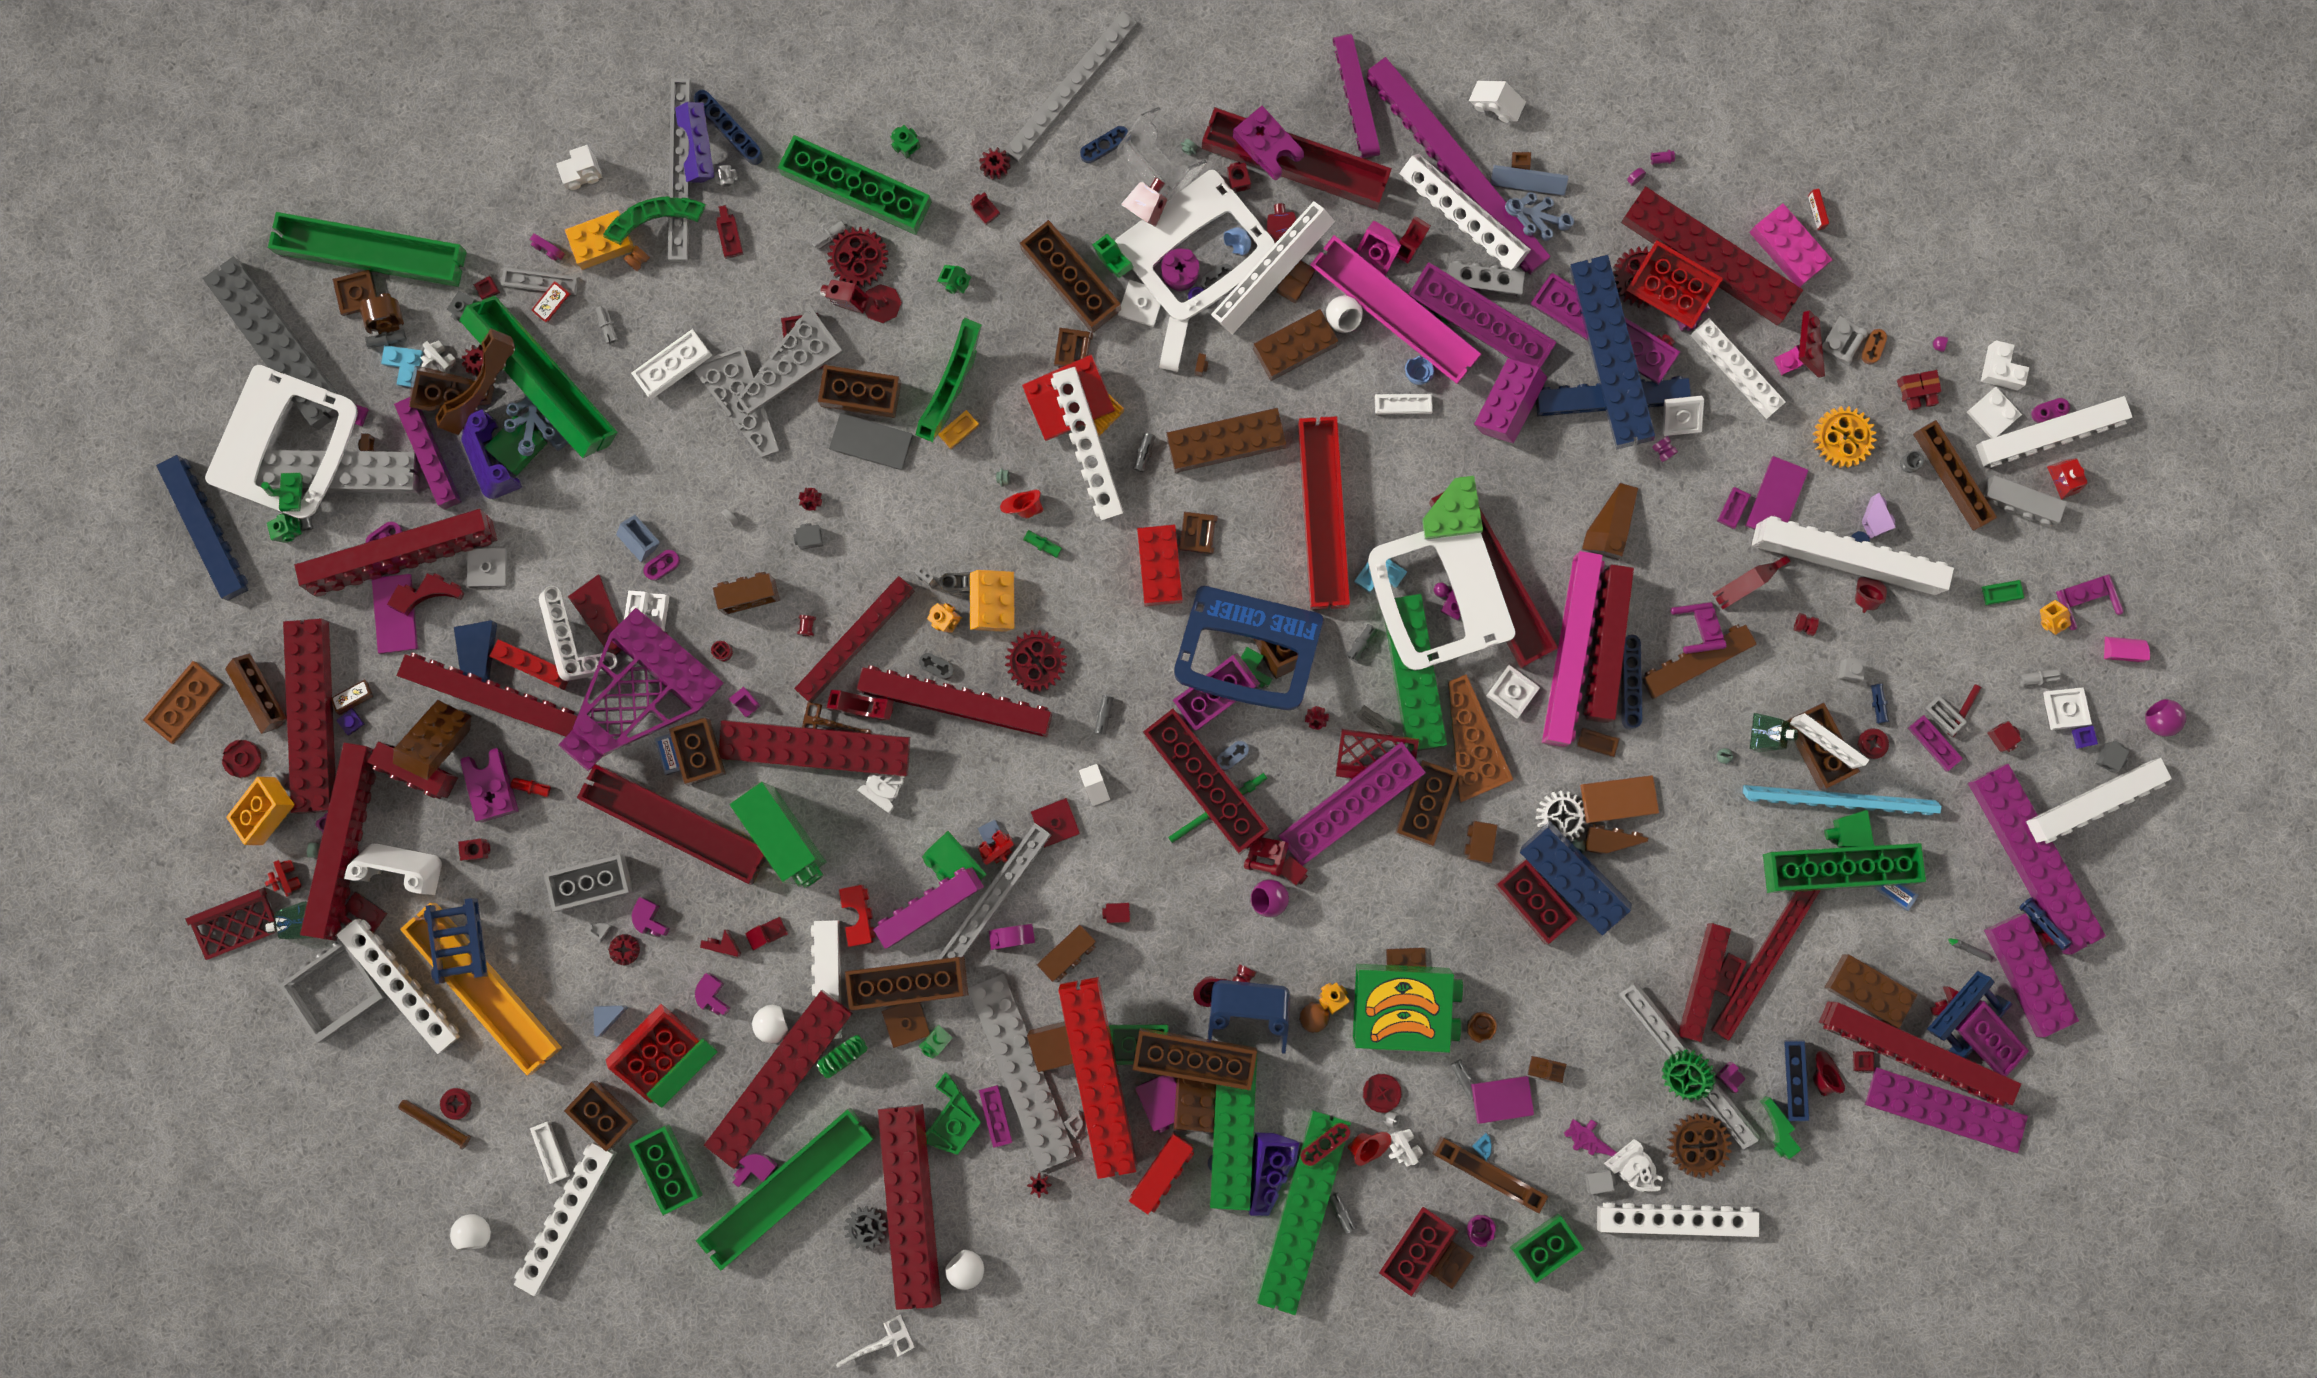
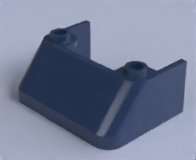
[1207,980,1290,1054]

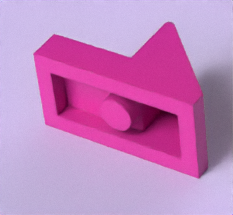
[1773,345,1804,376]

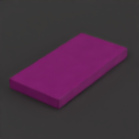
[1745,456,1808,530]
[372,574,418,654]
[1955,1000,2029,1077]

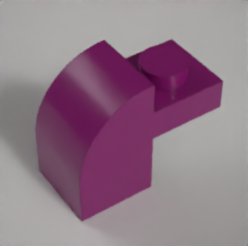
[632,897,670,937]
[988,924,1035,950]
[695,973,731,1015]
[732,1153,778,1187]

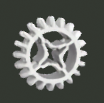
[1536,791,1588,842]

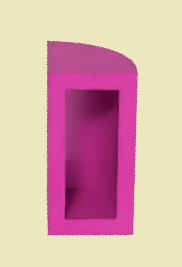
[2104,637,2150,662]

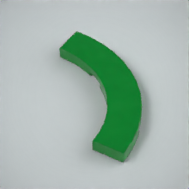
[603,196,706,245]

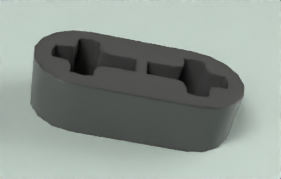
[1201,264,1233,290]
[919,653,954,679]

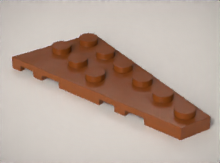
[1448,674,1513,803]

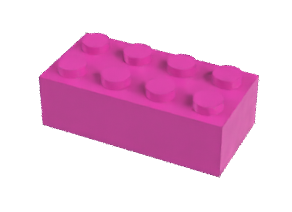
[1749,203,1832,287]

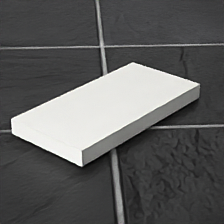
[631,329,712,400]
[1790,713,1869,769]

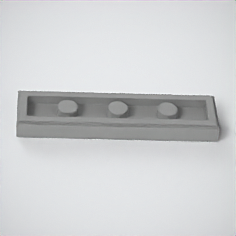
[501,267,579,296]

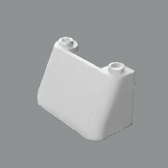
[344,844,442,895]

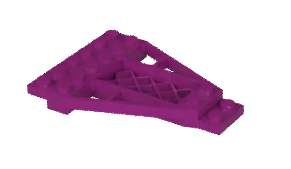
[558,608,723,772]

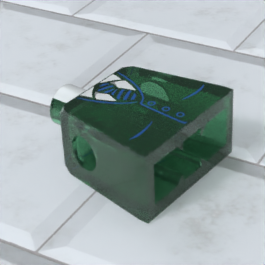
[1749,713,1798,752]
[266,901,314,939]

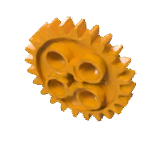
[1813,406,1877,468]

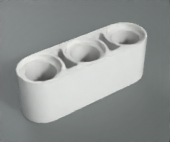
[1159,316,1189,372]

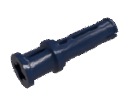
[2019,897,2072,951]

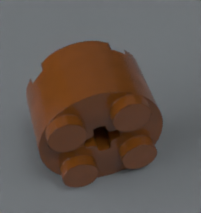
[360,293,404,334]

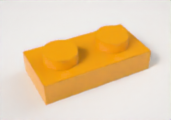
[938,410,979,450]

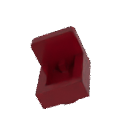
[970,192,1000,226]

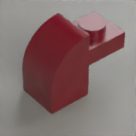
[1396,216,1431,264]

